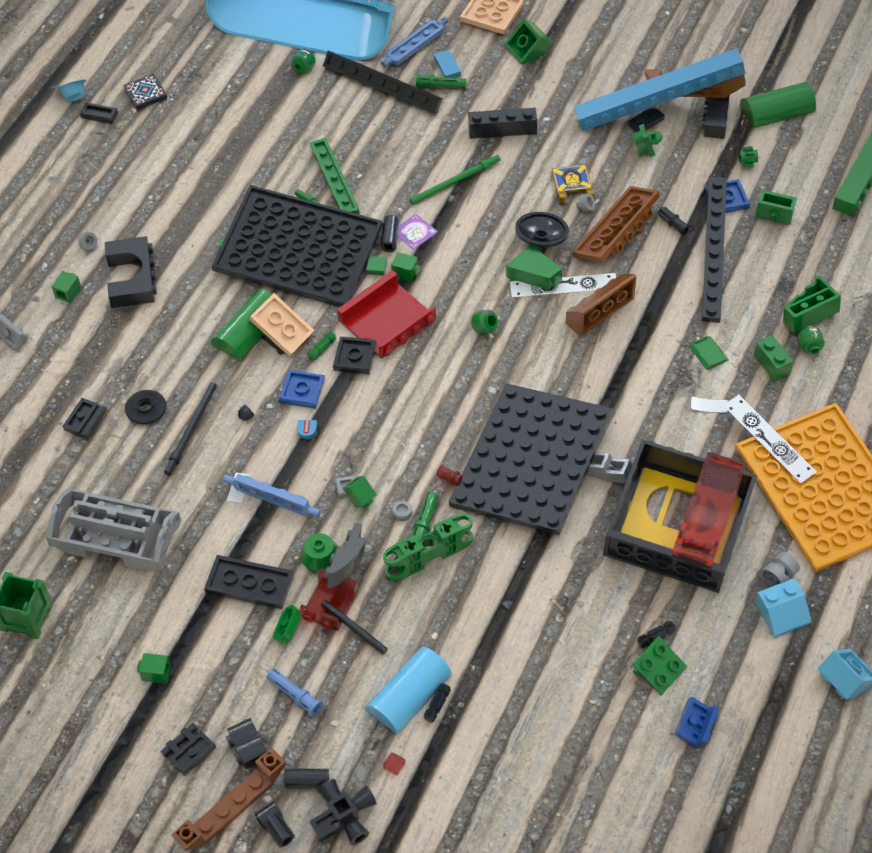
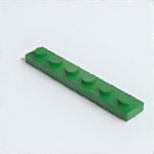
[310,138,360,214]

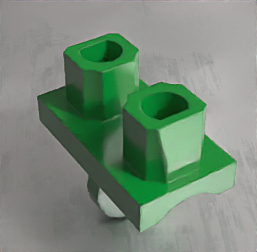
[632,124,662,157]

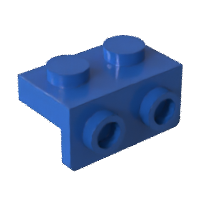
[674,697,719,748]

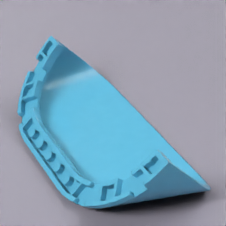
[205,0,396,60]

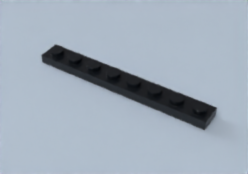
[323,50,443,114]

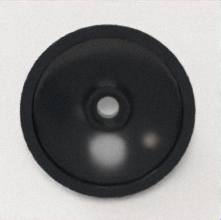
[515,212,569,248]

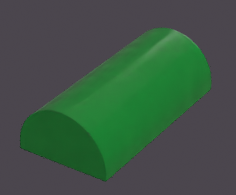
[739,82,816,128]
[211,289,272,361]

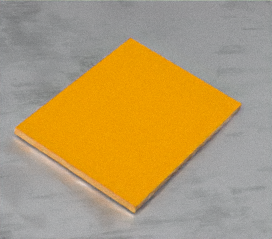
[735,403,872,573]

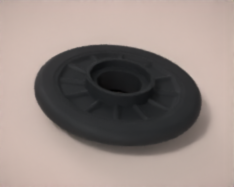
[125,390,166,424]

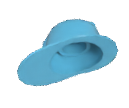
[50,79,87,102]

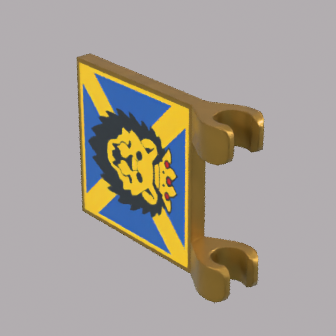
[552,165,594,204]

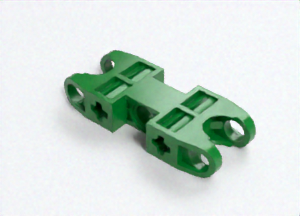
[383,513,473,581]

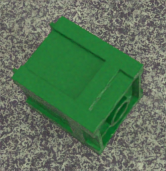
[0,572,53,639]

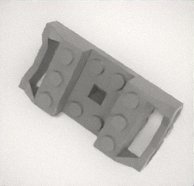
[46,488,181,570]

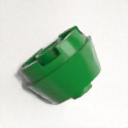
[300,533,338,573]

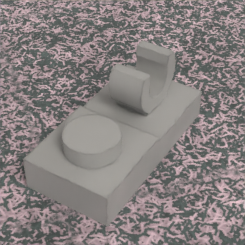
[0,314,29,350]

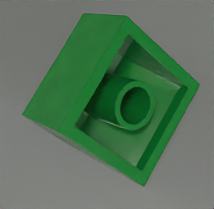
[504,19,553,65]

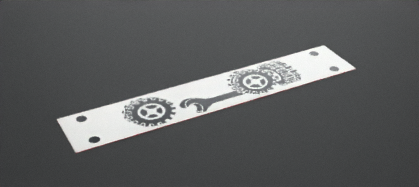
[510,273,616,297]
[723,395,816,483]

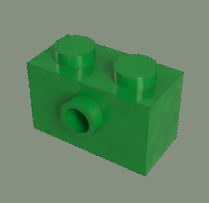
[756,190,797,225]
[754,335,793,382]

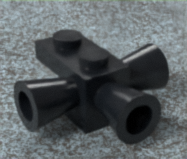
[309,779,377,845]

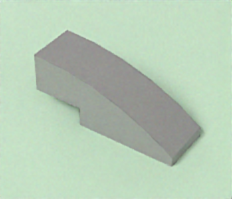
[586,452,632,484]

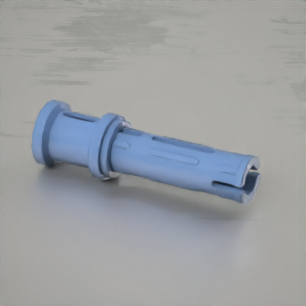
[266,668,323,717]

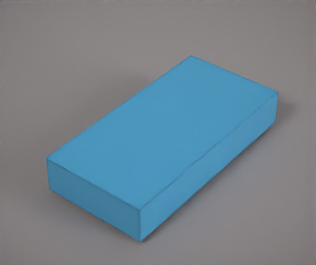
[434,50,461,78]

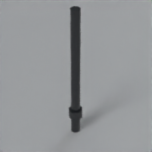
[164,382,217,476]

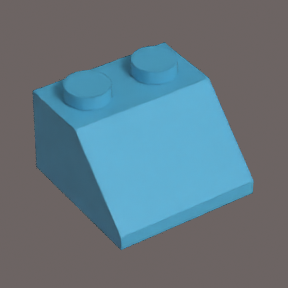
[755,578,812,638]
[817,649,872,699]

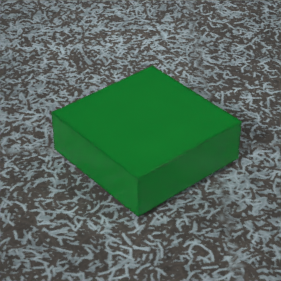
[366,256,387,275]

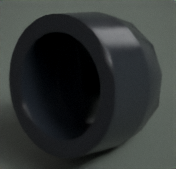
[238,404,255,421]

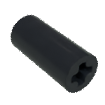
[380,215,399,252]
[284,768,330,788]

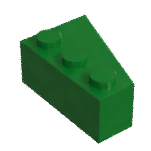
[783,275,841,333]

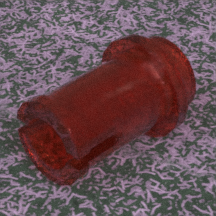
[436,465,463,486]

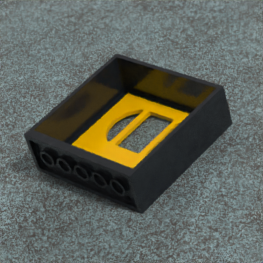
[603,439,757,593]

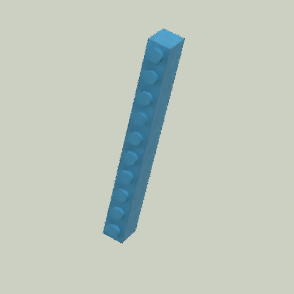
[574,48,746,131]

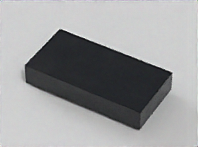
[80,102,118,124]

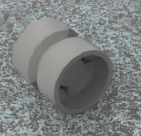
[761,552,800,587]

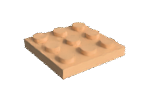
[460,0,524,35]

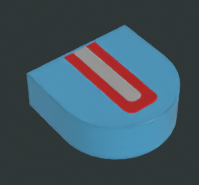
[297,420,317,440]

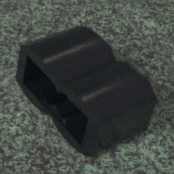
[226,718,267,770]

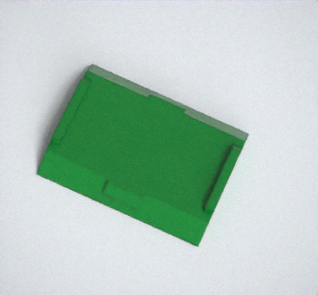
[689,336,729,370]

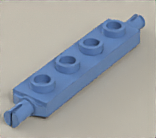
[381,16,448,68]
[223,474,321,518]

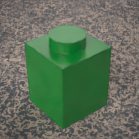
[391,252,420,282]
[51,271,81,303]
[342,476,377,508]
[137,653,171,684]

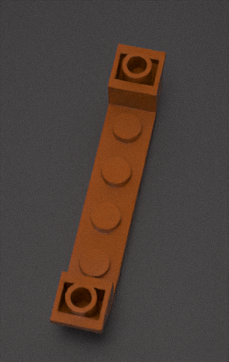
[644,69,746,98]
[171,747,286,851]

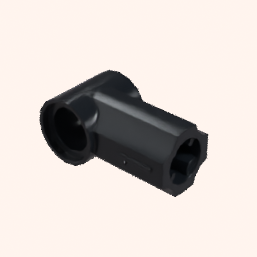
[254,801,295,848]

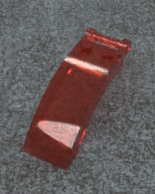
[672,452,747,567]

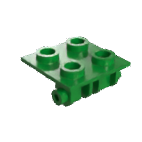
[632,636,687,695]

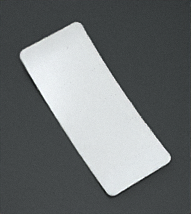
[691,397,728,413]

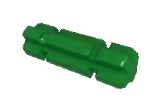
[307,331,336,361]

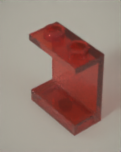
[300,568,359,631]

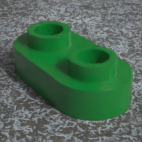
[273,605,301,644]

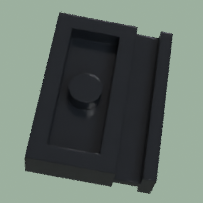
[62,398,107,439]

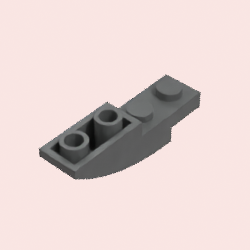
[325,523,366,588]

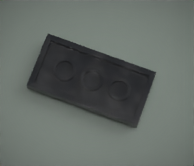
[204,555,294,609]

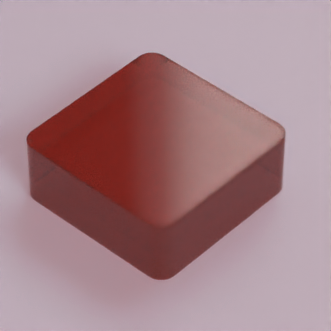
[383,752,406,776]

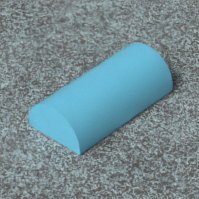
[365,647,452,734]

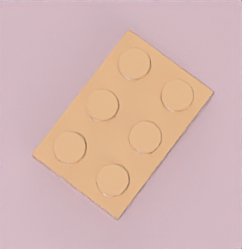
[249,293,315,357]

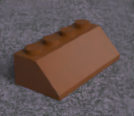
[565,274,637,337]

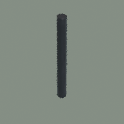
[321,600,388,655]

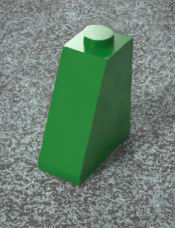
[506,246,562,290]

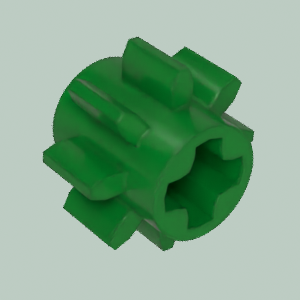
[738,146,758,168]

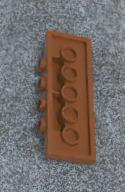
[572,186,660,263]

